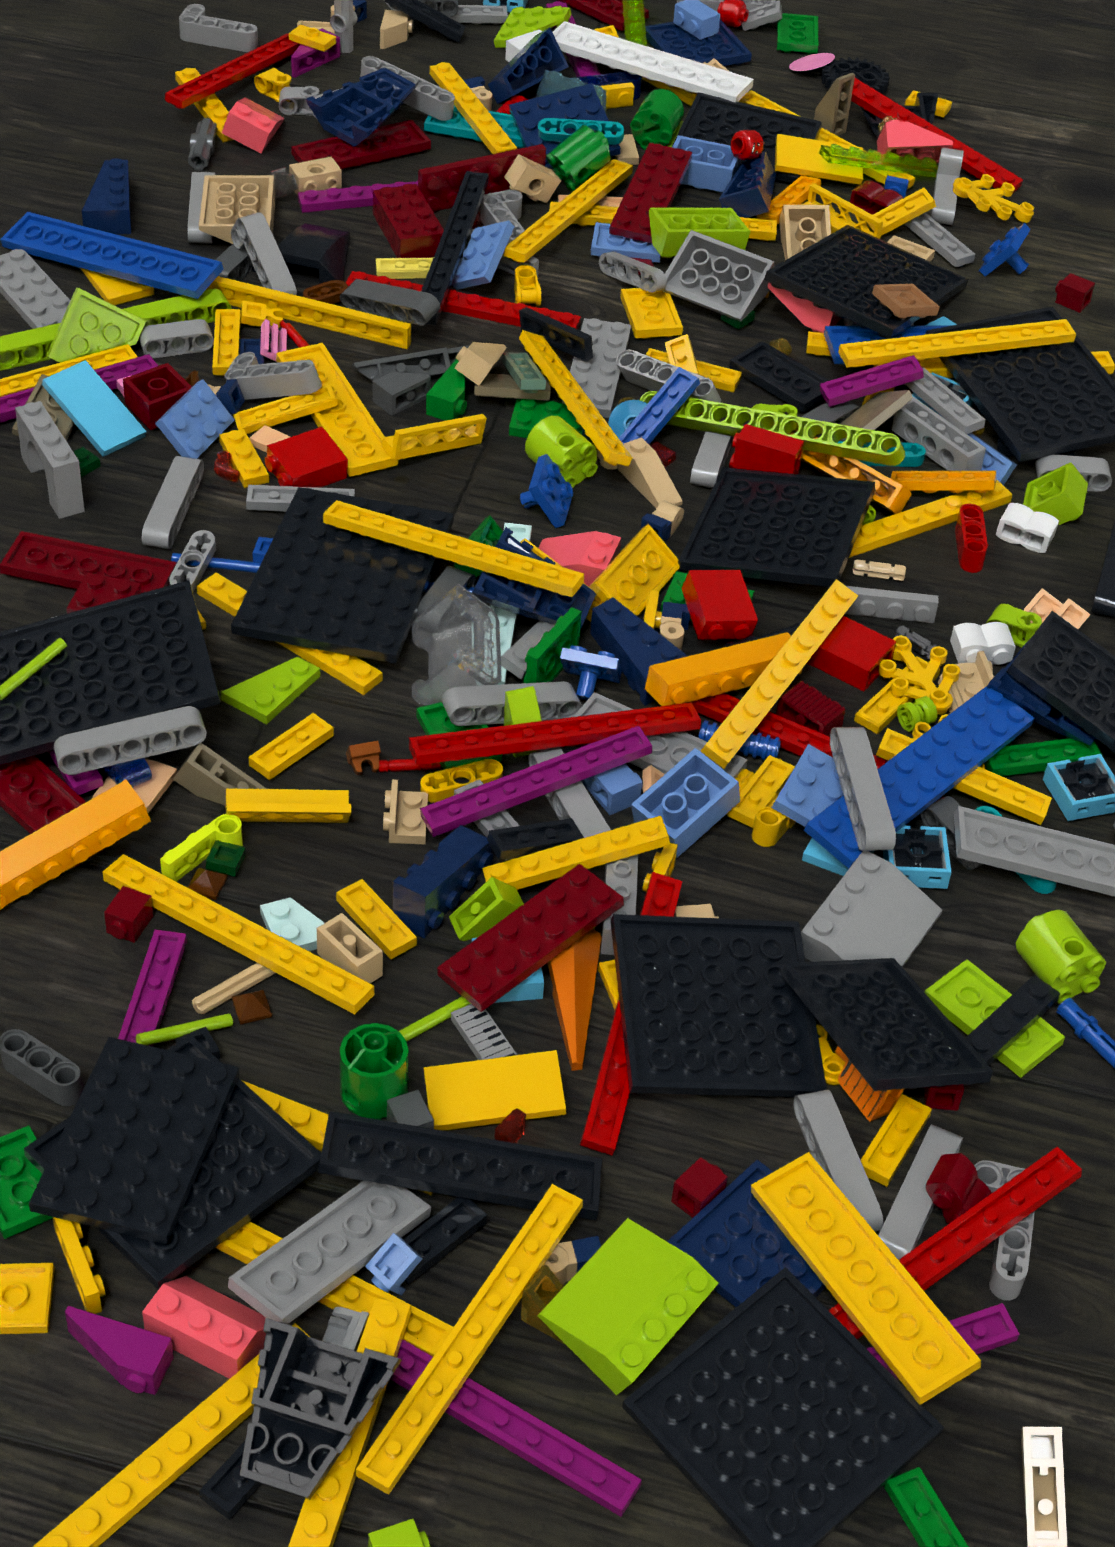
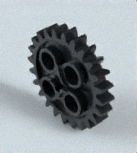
[821,57,890,94]

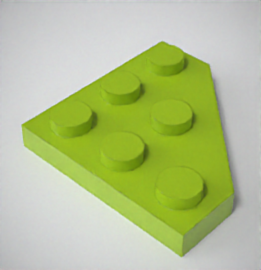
[494,6,571,48]
[46,288,146,363]

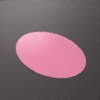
[789,53,835,71]

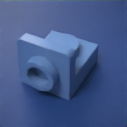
[365,1233,423,1296]

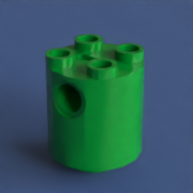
[630,89,684,150]
[546,125,611,192]
[340,1023,408,1120]

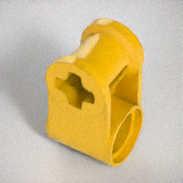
[254,68,292,102]
[514,265,541,306]
[752,792,796,847]

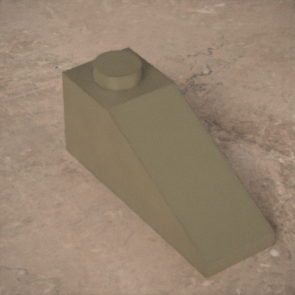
[814,73,855,136]
[173,743,267,806]

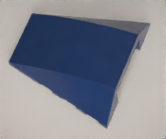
[306,68,416,147]
[470,527,596,629]
[987,637,1096,745]

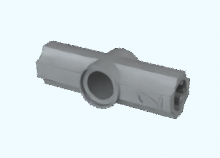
[330,0,358,53]

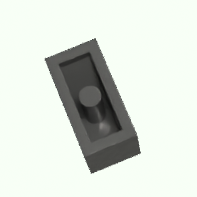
[373,372,431,416]

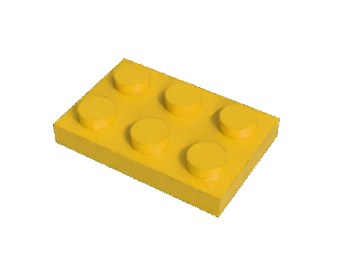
[620,288,683,339]

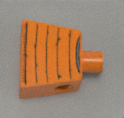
[835,1046,904,1122]

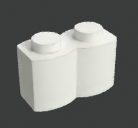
[996,503,1059,553]
[950,622,1016,665]

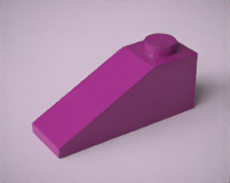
[291,28,340,78]
[65,1306,174,1395]

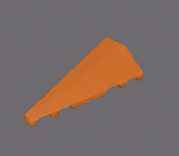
[547,929,602,1071]

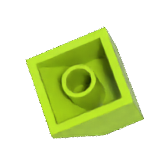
[1023,462,1088,525]

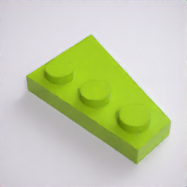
[221,656,320,724]

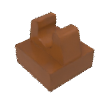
[346,741,381,775]

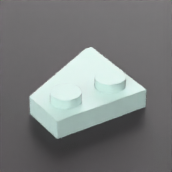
[260,897,324,951]

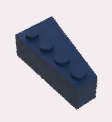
[488,28,569,104]
[719,151,776,218]
[82,158,131,234]
[590,598,687,706]
[393,825,493,939]

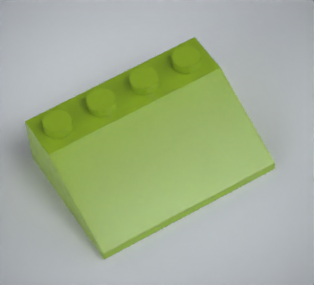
[537,1218,719,1395]

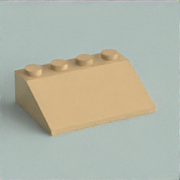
[199,175,276,244]

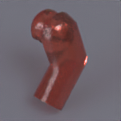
[214,451,240,482]

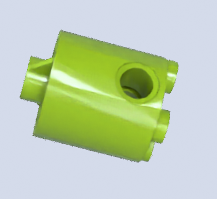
[525,416,598,488]
[1016,910,1106,1004]

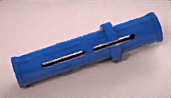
[1056,998,1115,1069]

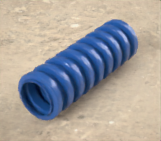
[698,720,781,761]

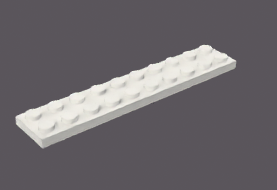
[553,21,754,102]

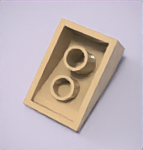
[779,205,831,260]

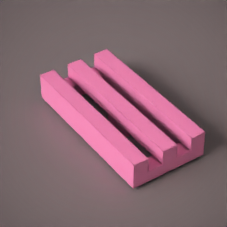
[260,319,287,362]

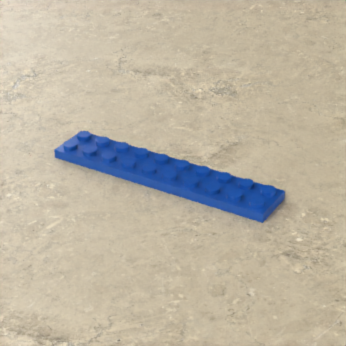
[0,212,224,299]
[804,686,1035,869]

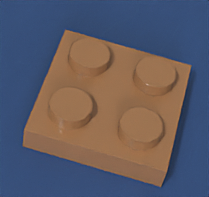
[872,284,940,319]

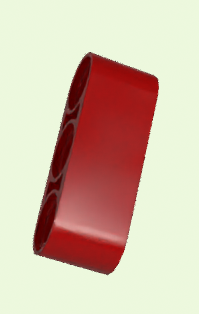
[955,503,988,573]

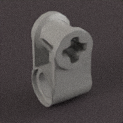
[278,86,320,116]

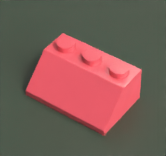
[142,1276,266,1379]

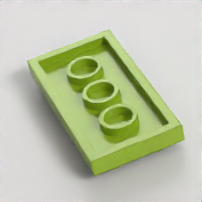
[924,959,1065,1078]

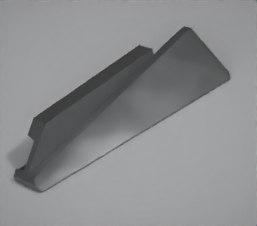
[352,345,469,382]

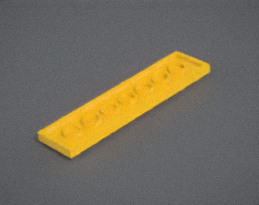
[276,343,398,477]
[751,1152,981,1405]

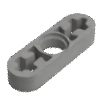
[169,530,216,593]

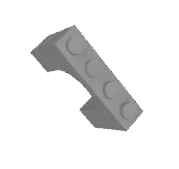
[15,401,85,519]

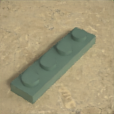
[502,352,546,393]

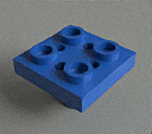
[979,223,1031,276]
[520,454,573,528]
[560,645,622,701]

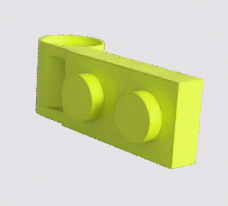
[160,814,243,882]

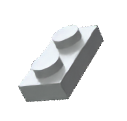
[741,0,783,31]

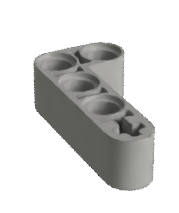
[179,4,258,52]
[931,148,964,225]
[480,190,525,245]
[231,212,297,295]
[225,352,322,400]
[974,1160,1035,1301]

